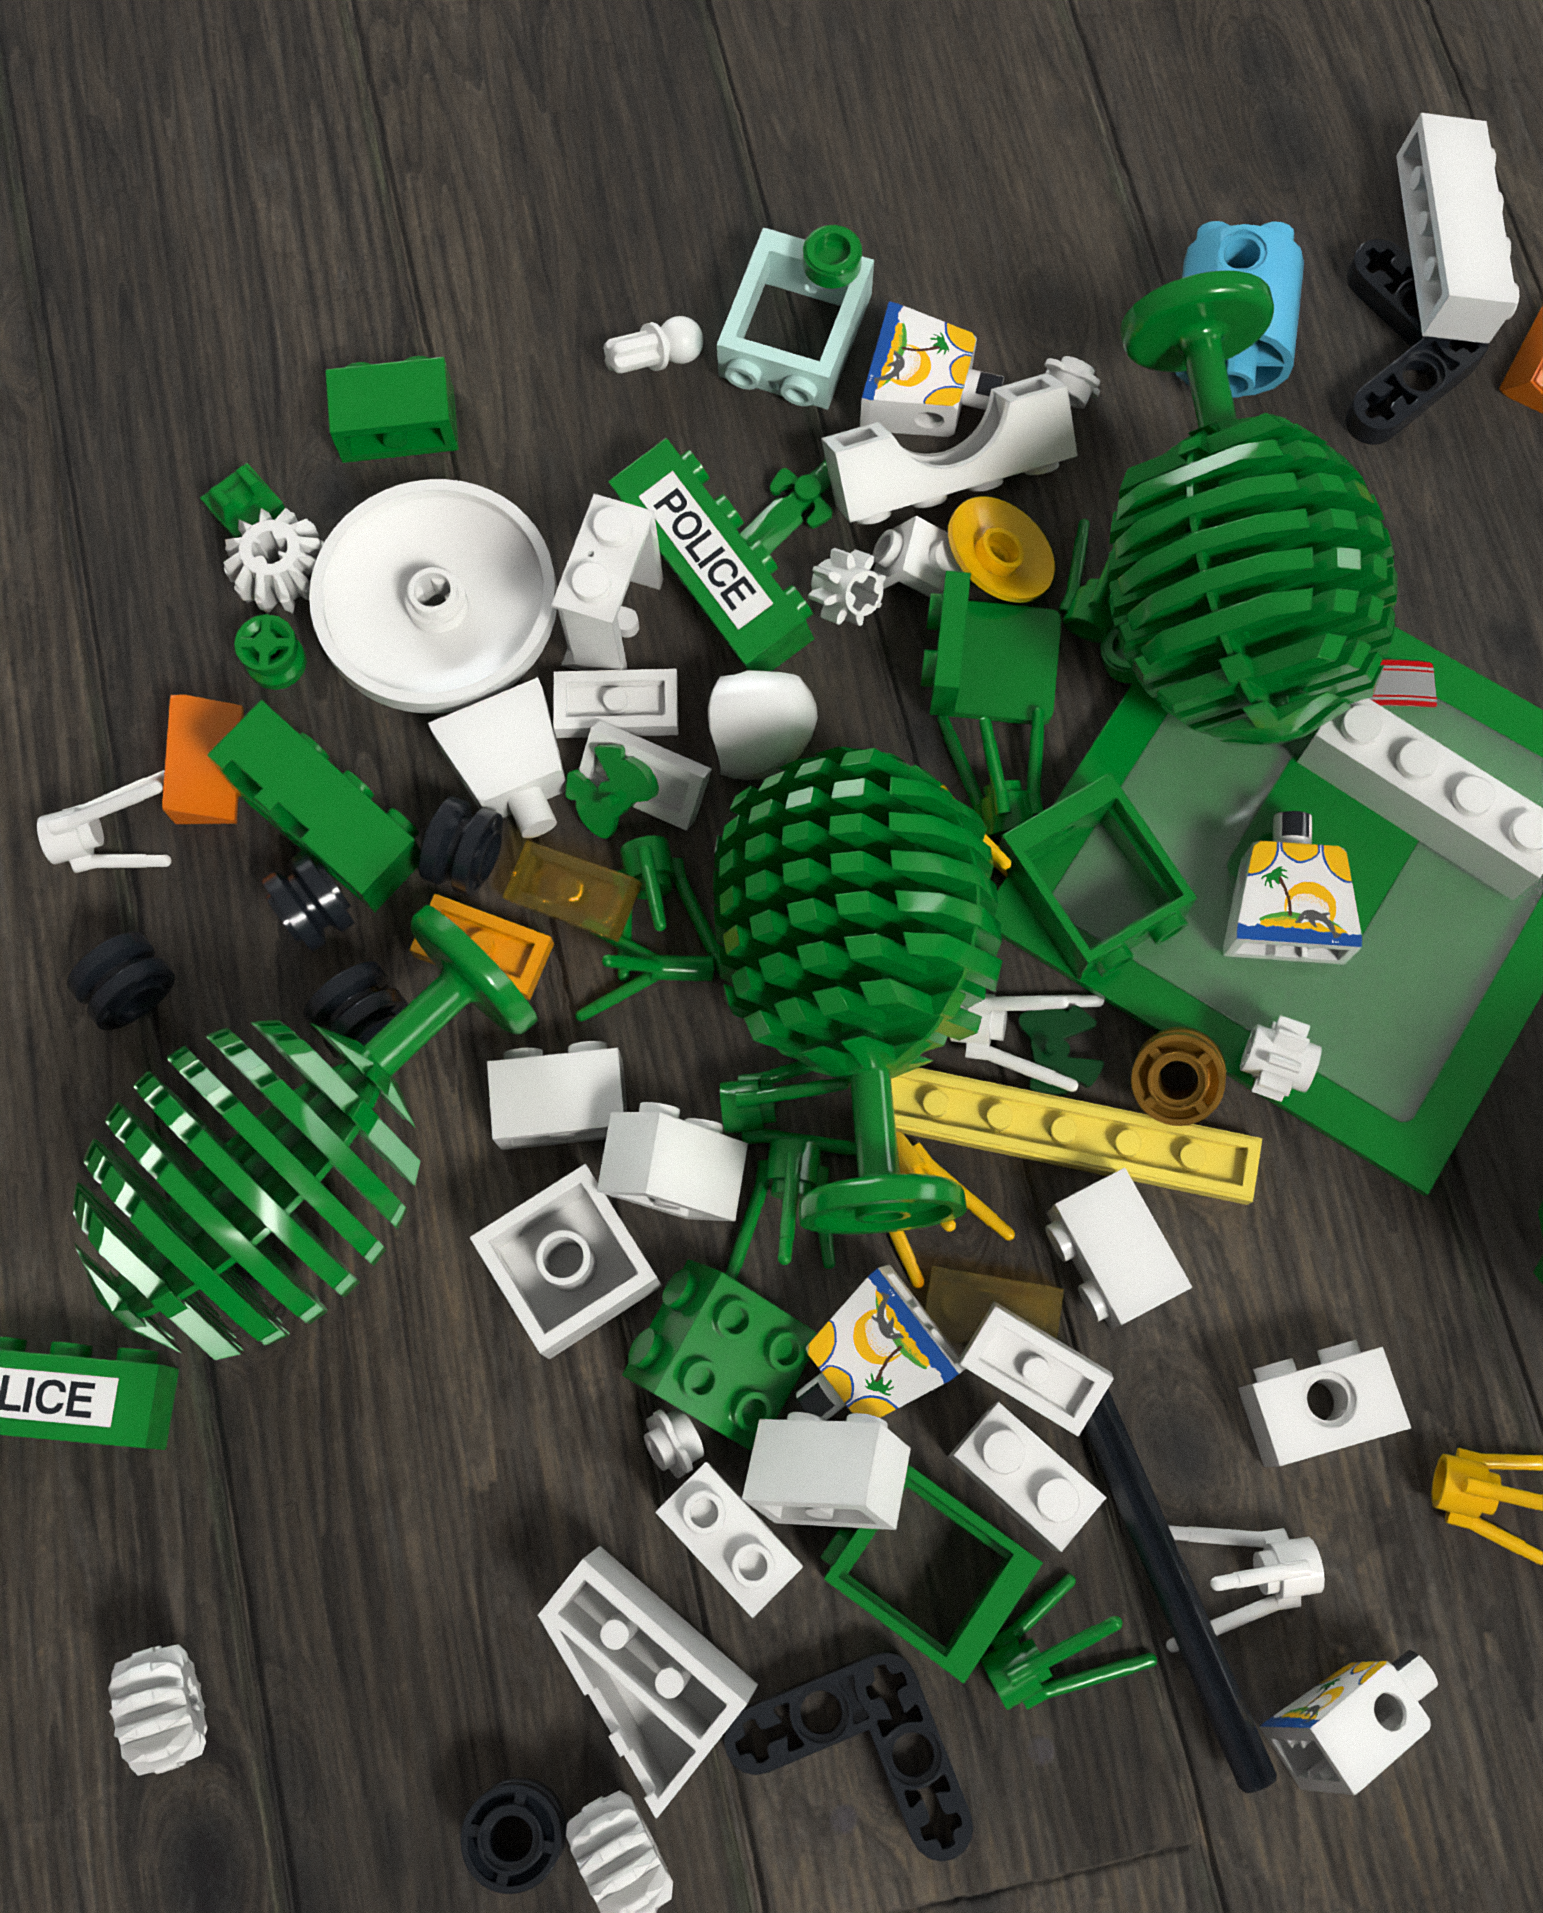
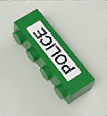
[608,438,815,672]
[0,1337,179,1450]

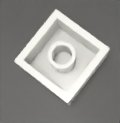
[469,1164,662,1359]

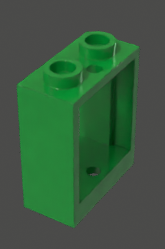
[999,772,1197,980]
[820,1464,1043,1684]

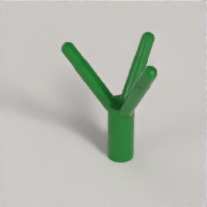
[575,921,714,1022]

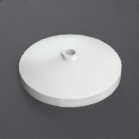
[309,479,557,713]

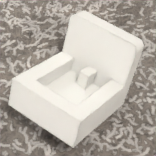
[873,516,963,597]

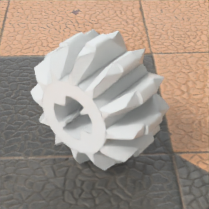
[223,508,324,614]
[108,1644,208,1776]
[566,1790,673,1913]

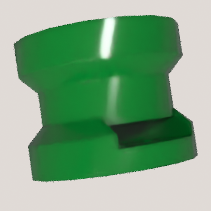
[234,614,307,690]

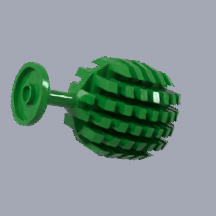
[1107,271,1398,746]
[713,746,1003,1234]
[72,905,538,1360]

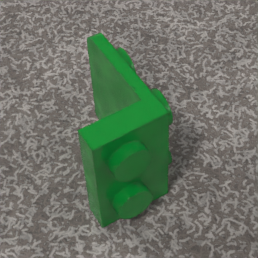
[920,571,1061,725]
[621,1259,817,1450]

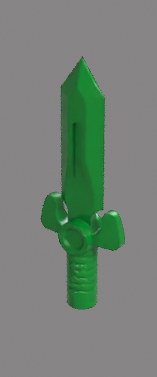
[740,458,833,554]

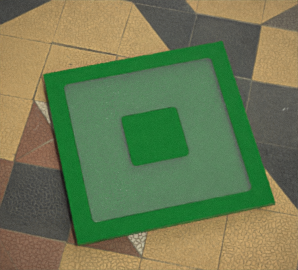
[995,627,1543,1196]

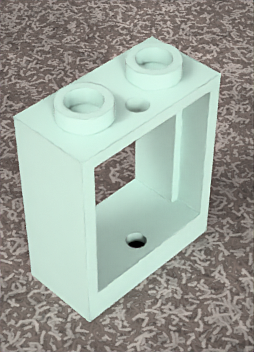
[717,227,874,410]

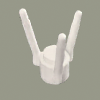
[37,770,172,873]
[950,994,1104,1092]
[1166,1525,1325,1652]

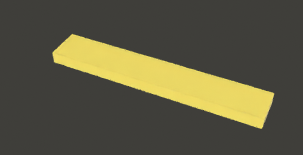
[891,1068,1262,1205]

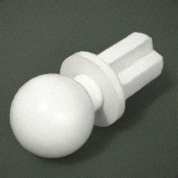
[603,316,703,374]

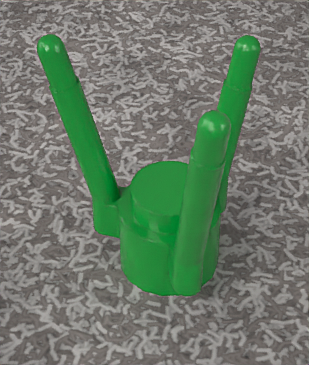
[1058,518,1114,643]
[937,707,1045,839]
[615,835,720,982]
[720,1061,857,1156]
[725,1139,836,1281]
[980,1574,1157,1710]

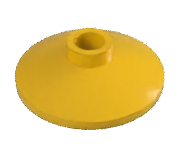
[948,497,1055,603]

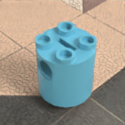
[1176,221,1304,398]

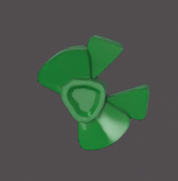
[565,744,659,839]

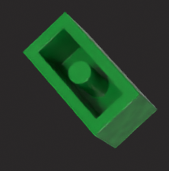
[326,356,459,463]

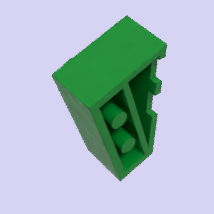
[207,700,421,913]

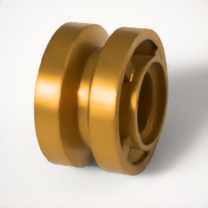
[1131,1027,1226,1126]

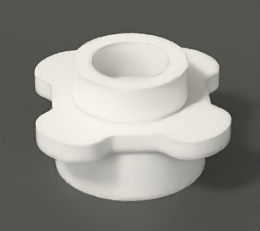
[1044,356,1100,408]
[644,1408,704,1479]

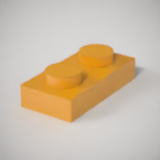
[409,894,554,1001]

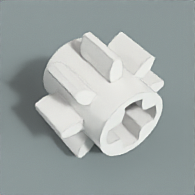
[808,548,886,626]
[1240,1015,1322,1102]

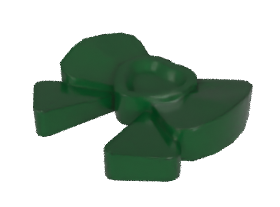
[1016,1005,1104,1097]

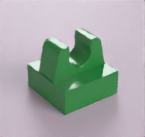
[200,463,285,538]

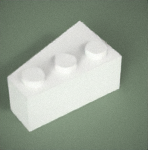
[538,1546,758,1819]

